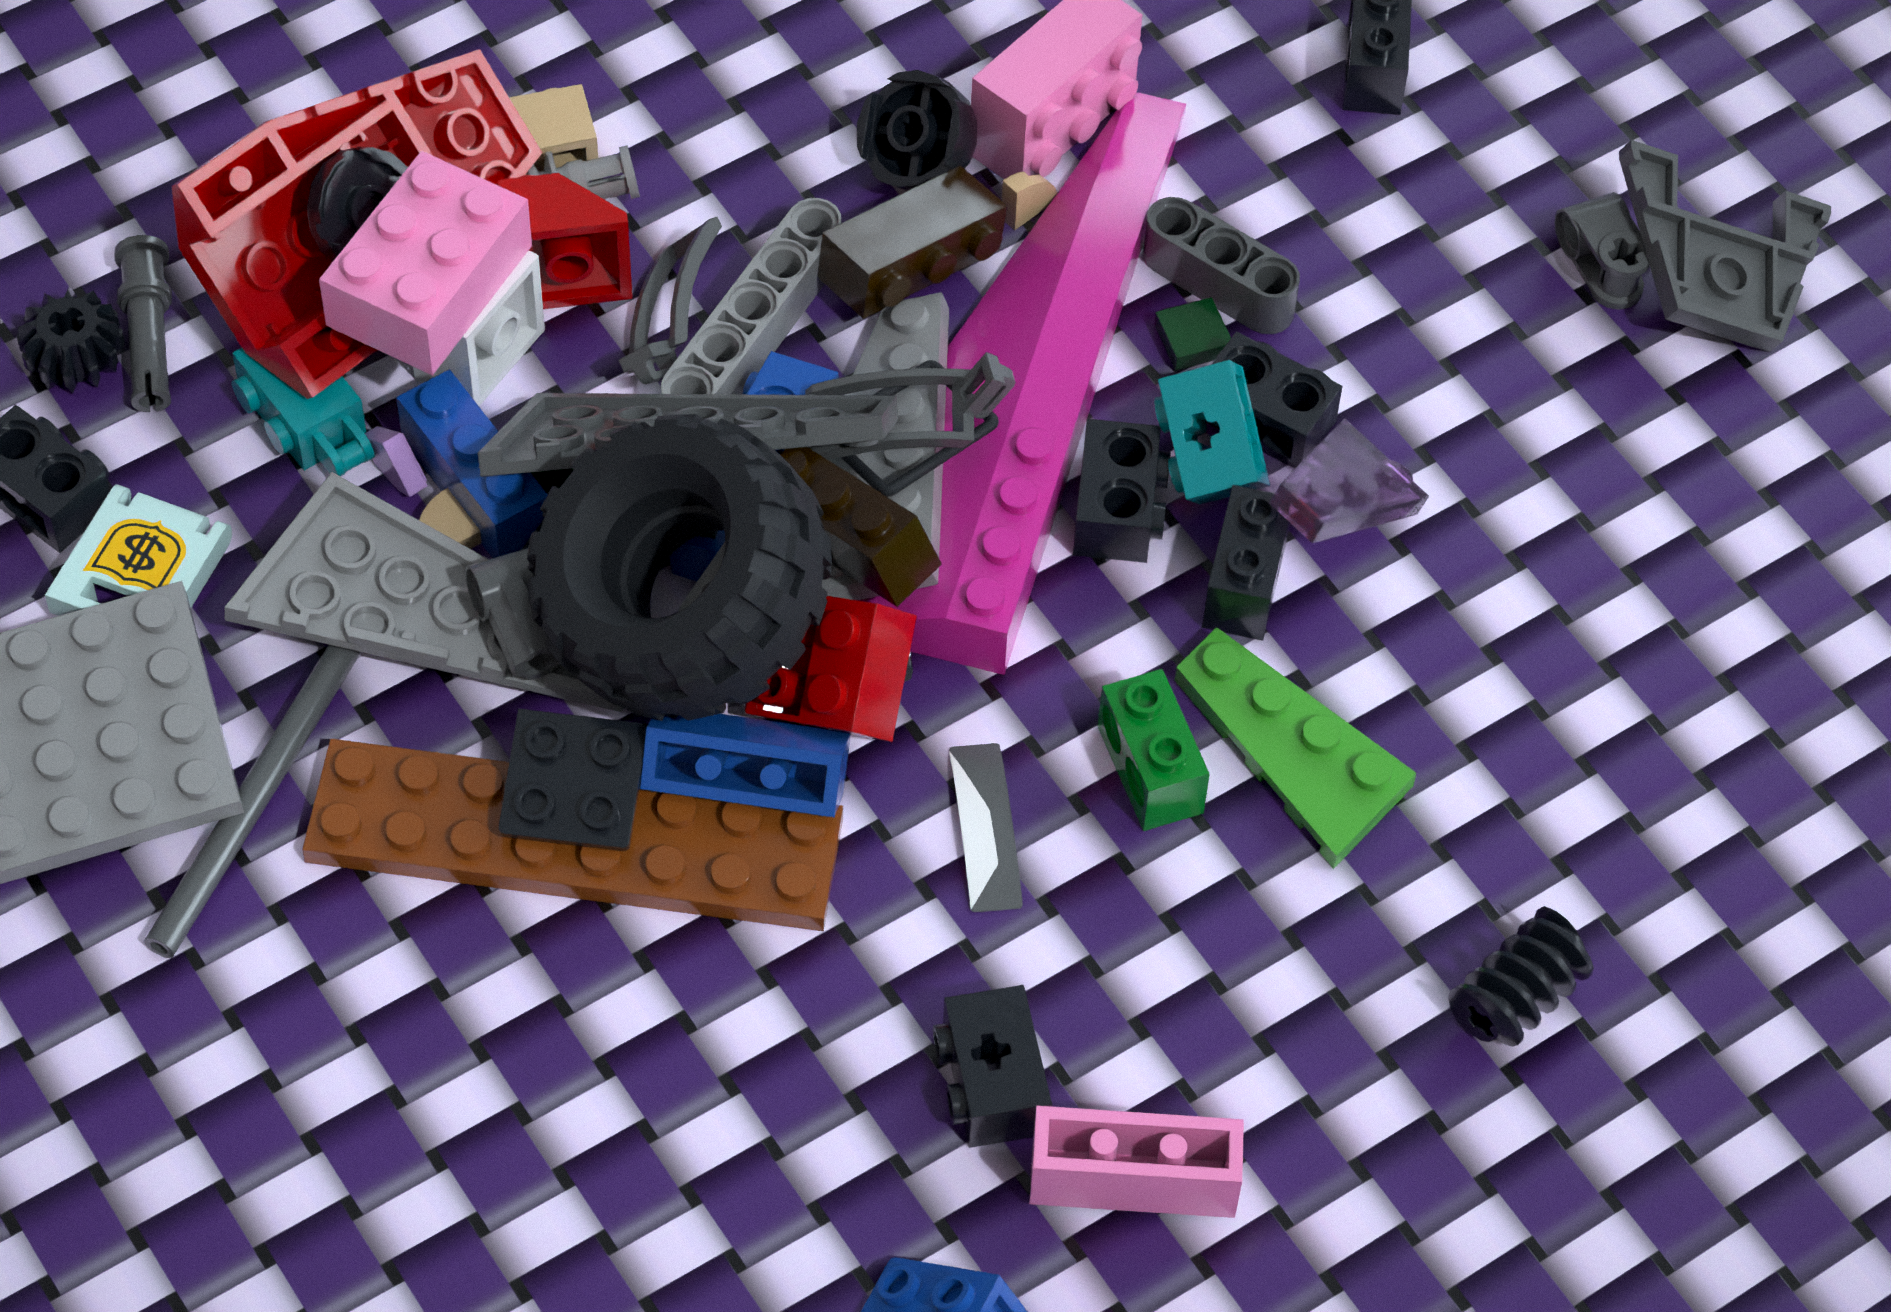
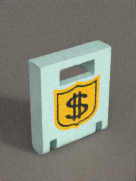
[45,484,232,616]

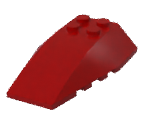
[172,49,542,399]

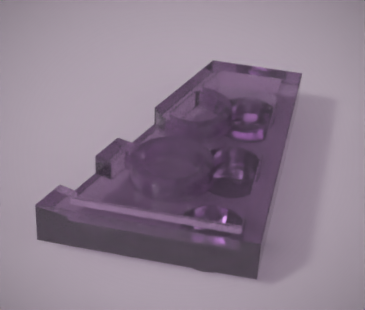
[1269,418,1429,543]

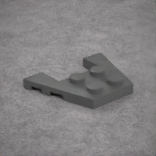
[1619,140,1831,352]

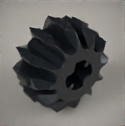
[17,286,125,394]

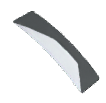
[949,743,1023,912]

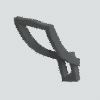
[619,216,722,384]
[805,352,1016,460]

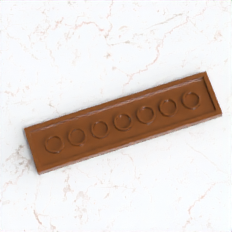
[302,738,843,931]

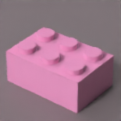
[971,0,1143,179]
[319,151,532,376]

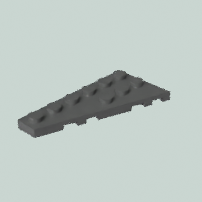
[478,393,898,477]

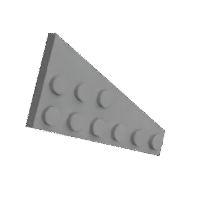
[822,292,949,600]
[225,472,624,712]

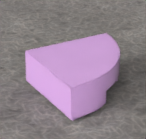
[365,426,428,497]

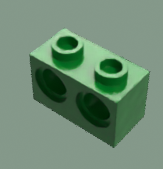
[1098,669,1210,831]

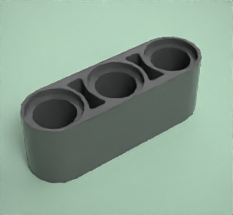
[1143,197,1300,334]

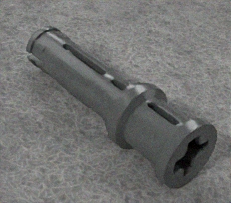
[114,235,172,412]

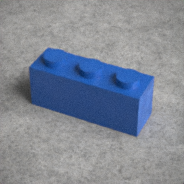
[396,369,548,558]
[640,714,851,817]

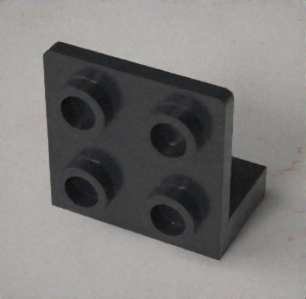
[499,708,648,851]

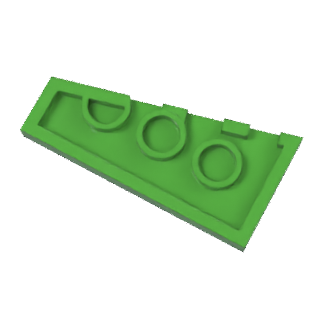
[1175,627,1416,869]

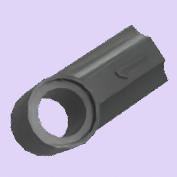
[465,548,560,680]

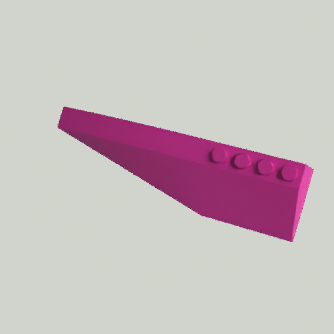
[859,92,1187,675]

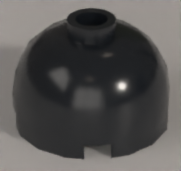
[857,70,977,191]

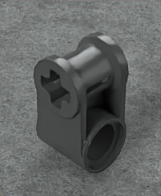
[1554,192,1650,310]

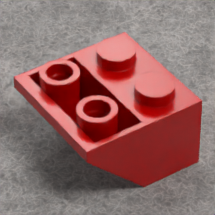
[745,596,917,742]

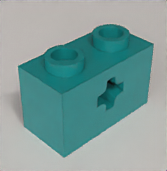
[1154,360,1270,504]

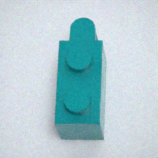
[231,348,375,477]

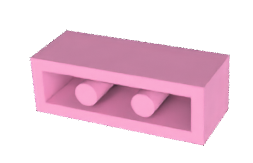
[1029,1106,1244,1218]

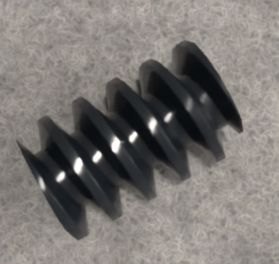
[1448,906,1594,1047]

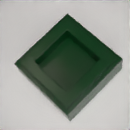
[1154,297,1231,371]

